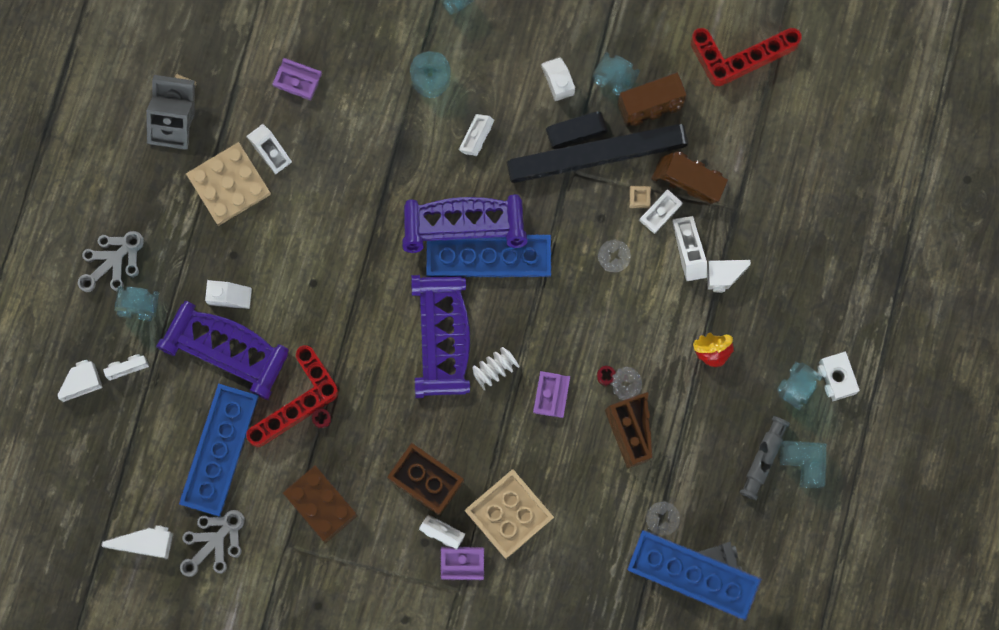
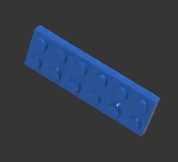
[427,235,551,277]
[179,384,259,517]
[627,530,762,620]

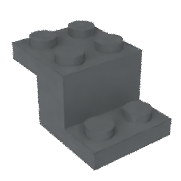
[147,75,195,150]

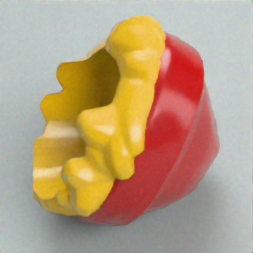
[693,333,734,367]

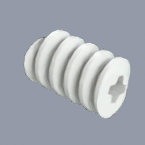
[472,347,519,390]

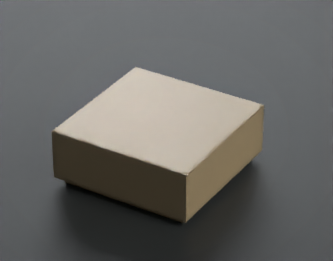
[629,186,651,208]

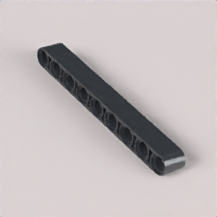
[506,124,689,183]

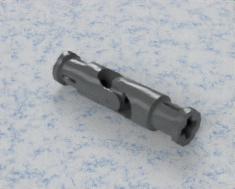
[739,416,790,500]

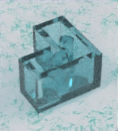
[780,441,827,488]

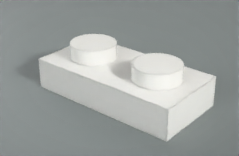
[459,114,494,156]
[639,189,683,234]
[103,354,149,380]
[419,515,465,549]

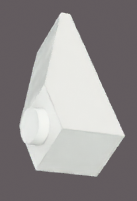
[673,216,707,281]
[102,526,173,559]

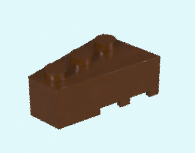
[651,151,728,204]

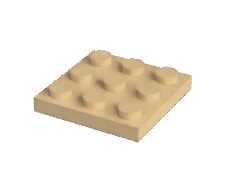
[186,142,271,226]
[464,469,554,559]

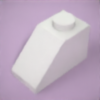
[541,57,575,101]
[247,124,292,174]
[707,260,750,293]
[205,280,252,309]
[58,360,103,402]

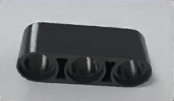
[545,111,608,149]

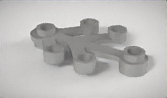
[78,231,144,292]
[180,510,245,577]

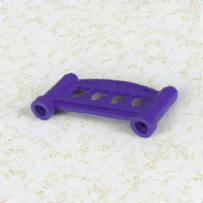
[402,194,527,253]
[411,275,470,399]
[156,301,289,400]

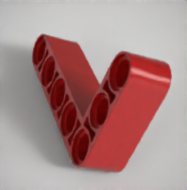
[691,28,802,86]
[247,345,338,447]

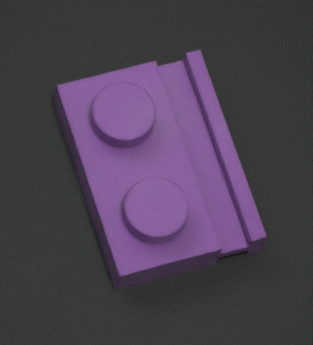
[273,58,322,100]
[533,371,570,418]
[441,547,484,580]

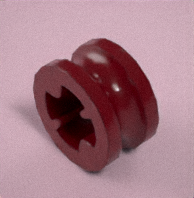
[597,366,616,386]
[312,409,331,428]

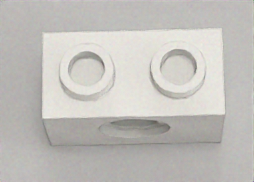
[818,351,860,402]

